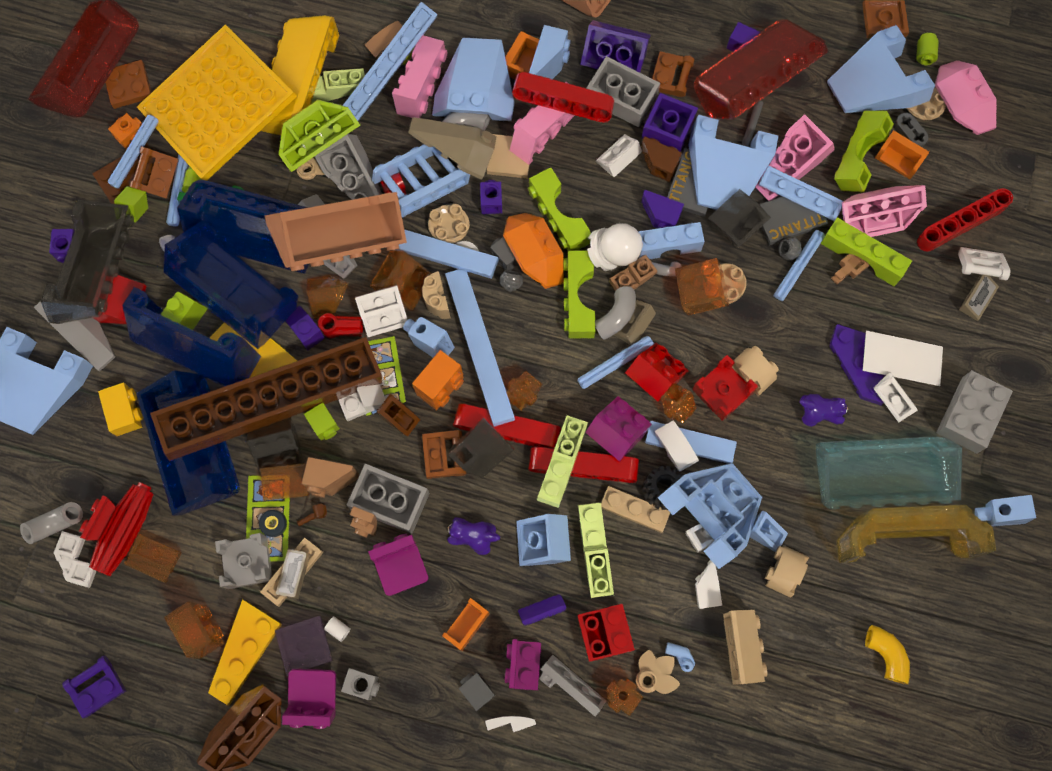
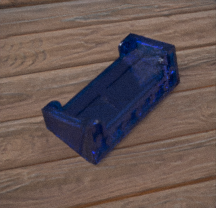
[164,220,299,349]
[122,287,261,387]

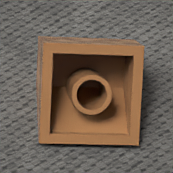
[302,457,359,498]

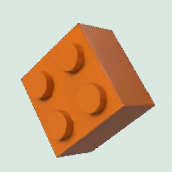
[412,350,464,411]

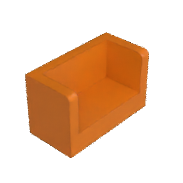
[506,31,539,80]
[875,130,929,179]
[442,598,490,651]

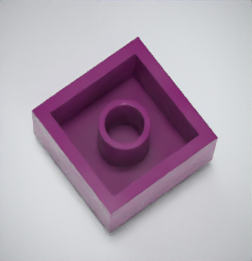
[585,396,652,461]

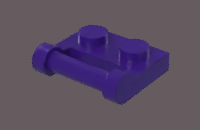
[62,656,126,718]

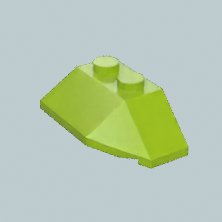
[279,100,360,172]

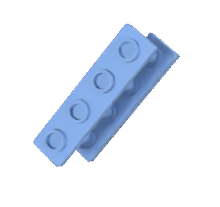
[372,144,470,217]

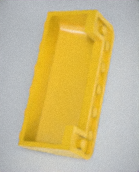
[261,15,339,135]

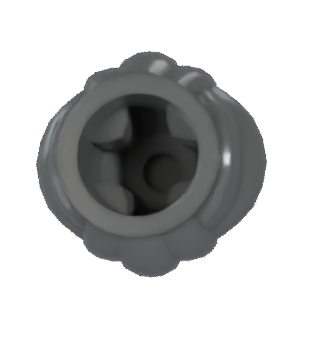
[779,237,802,260]
[500,270,523,292]

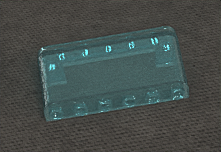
[816,437,962,509]

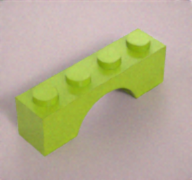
[834,111,894,192]
[528,168,591,251]
[820,218,912,286]
[563,251,595,338]

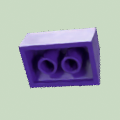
[580,20,651,73]

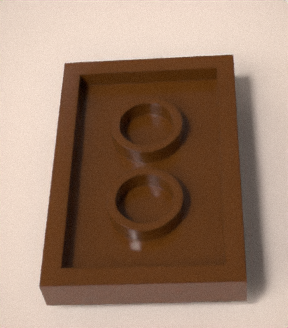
[92,143,156,208]

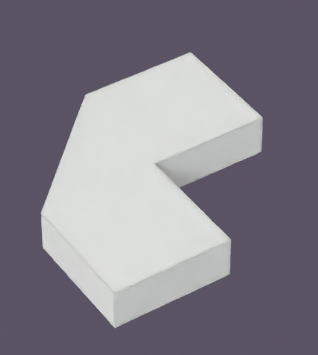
[54,531,96,588]

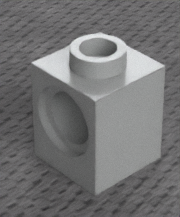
[341,668,380,700]

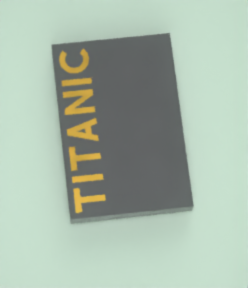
[667,148,708,217]
[753,197,828,245]

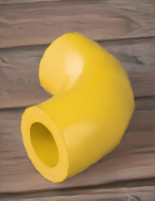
[865,625,910,685]

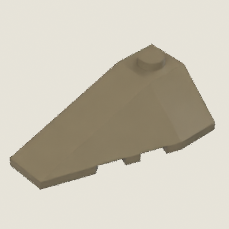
[408,117,497,180]

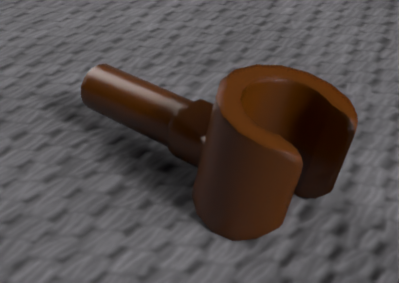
[297,504,327,526]

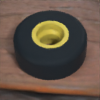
[259,510,287,537]

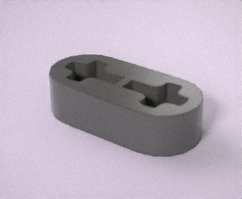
[894,113,928,148]

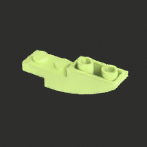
[311,68,365,104]
[537,416,588,508]
[578,502,614,598]

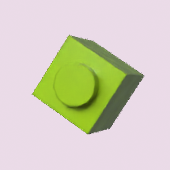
[114,186,148,222]
[304,403,340,440]

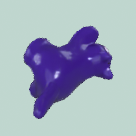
[800,394,848,427]
[447,517,500,555]

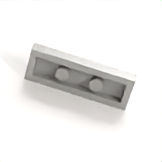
[539,655,606,716]

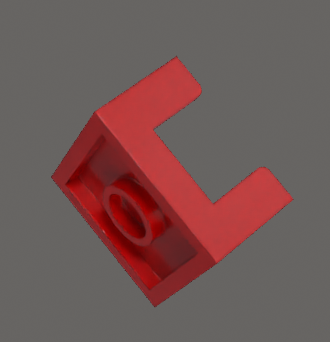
[692,355,758,421]

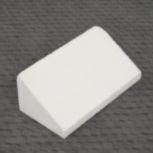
[596,134,642,177]
[874,372,918,422]

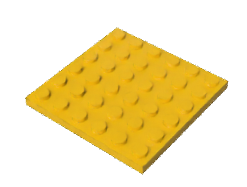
[137,25,297,182]

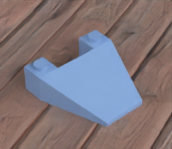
[827,25,935,113]
[688,115,778,215]
[0,327,93,435]
[658,463,762,569]

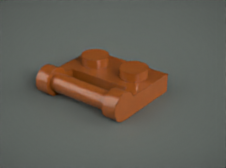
[652,51,695,97]
[129,146,179,199]
[422,430,466,479]

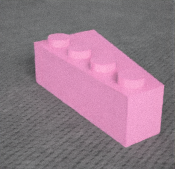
[392,35,447,118]
[509,82,575,165]

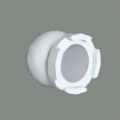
[588,224,643,271]

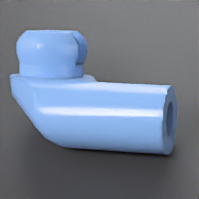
[665,642,695,672]

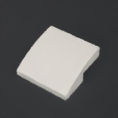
[355,285,408,337]

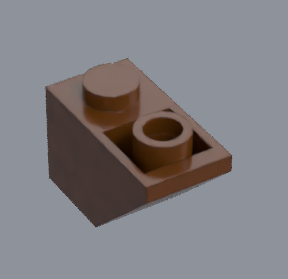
[641,136,682,182]

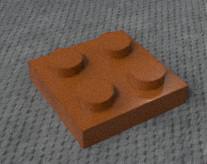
[862,0,909,38]
[103,60,152,109]

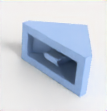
[750,511,788,552]

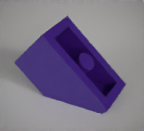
[641,190,684,229]
[283,305,325,351]

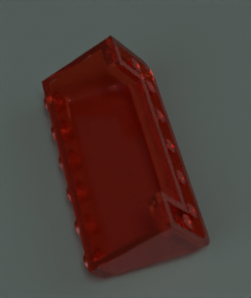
[28,0,139,118]
[694,19,829,119]

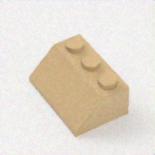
[723,610,767,685]

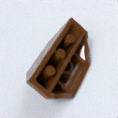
[197,684,281,771]

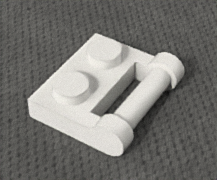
[958,247,1010,280]

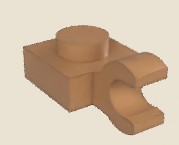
[831,254,869,284]

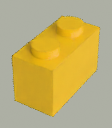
[98,382,143,436]

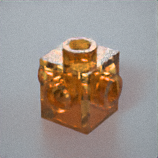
[506,371,542,411]
[661,383,697,423]
[605,678,644,716]

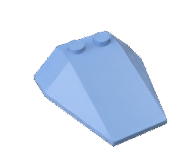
[432,38,514,121]

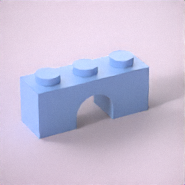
[639,222,705,259]

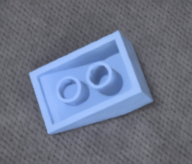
[529,25,570,79]

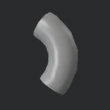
[442,112,491,131]
[595,286,636,340]
[20,502,83,544]

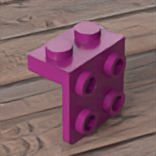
[368,534,428,596]
[282,669,336,729]

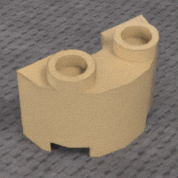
[422,271,450,319]
[732,346,779,396]
[765,545,809,598]

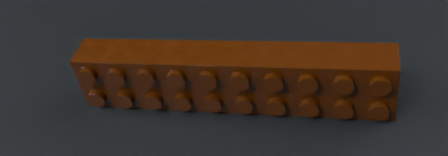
[150,337,382,461]

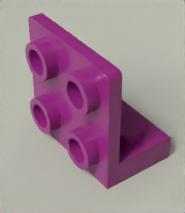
[505,639,541,690]

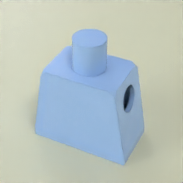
[403,317,455,358]
[975,495,1036,526]

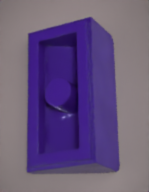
[518,594,567,626]

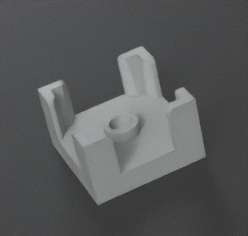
[215,533,272,589]

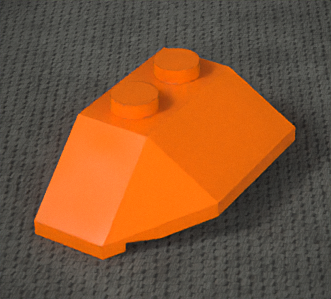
[503,213,564,289]

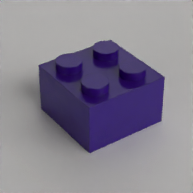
[642,93,698,152]

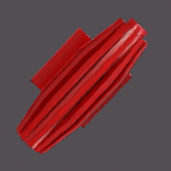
[79,482,154,576]

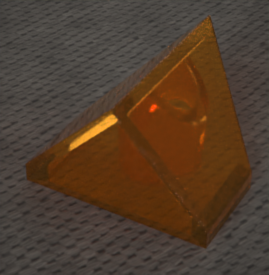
[306,275,349,320]

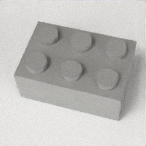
[586,56,660,127]
[936,370,1013,454]
[347,464,430,534]

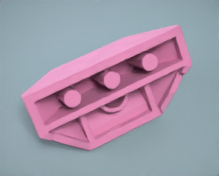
[935,61,996,135]
[842,185,927,237]

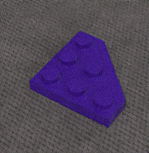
[830,324,886,406]

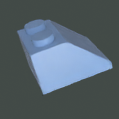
[516,514,571,566]

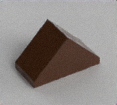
[377,394,421,437]

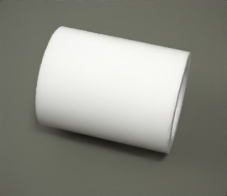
[324,617,351,642]

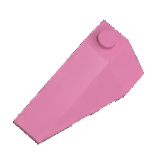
[756,115,834,201]

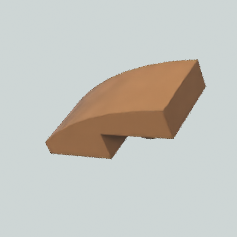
[365,21,402,59]
[609,255,658,291]
[350,506,377,538]

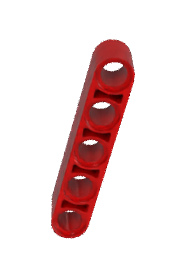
[512,72,614,123]
[917,188,1013,252]
[453,404,562,449]
[528,447,639,483]

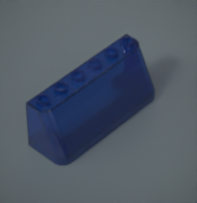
[177,180,309,274]
[136,370,240,515]

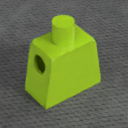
[160,292,208,341]

